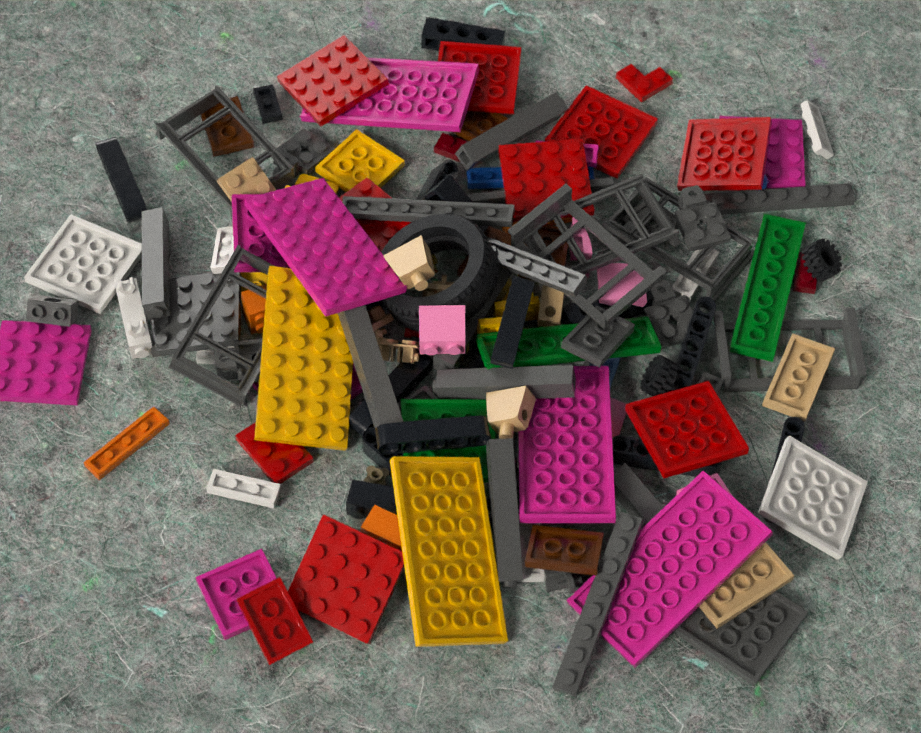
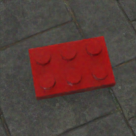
[235,422,314,484]
[236,577,313,665]

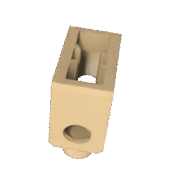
[383,236,435,291]
[537,285,564,328]
[486,386,536,439]

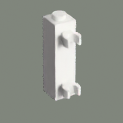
[115,277,152,359]

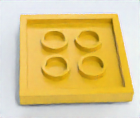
[315,129,405,192]

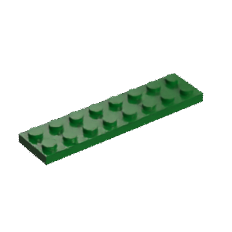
[729,213,806,362]
[476,316,662,370]

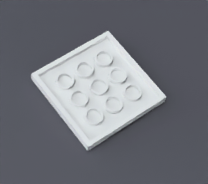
[24,214,142,314]
[758,436,868,560]

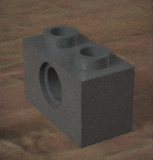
[26,294,79,327]

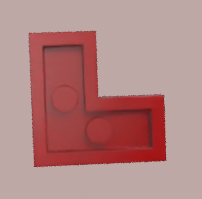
[615,63,673,103]

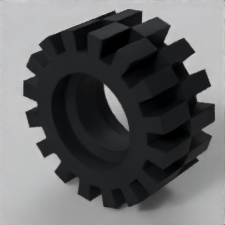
[802,238,842,281]
[640,355,678,396]

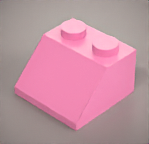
[419,305,465,355]

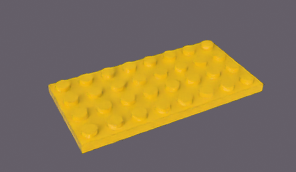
[254,266,353,451]
[390,456,508,647]

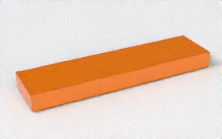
[83,406,170,480]

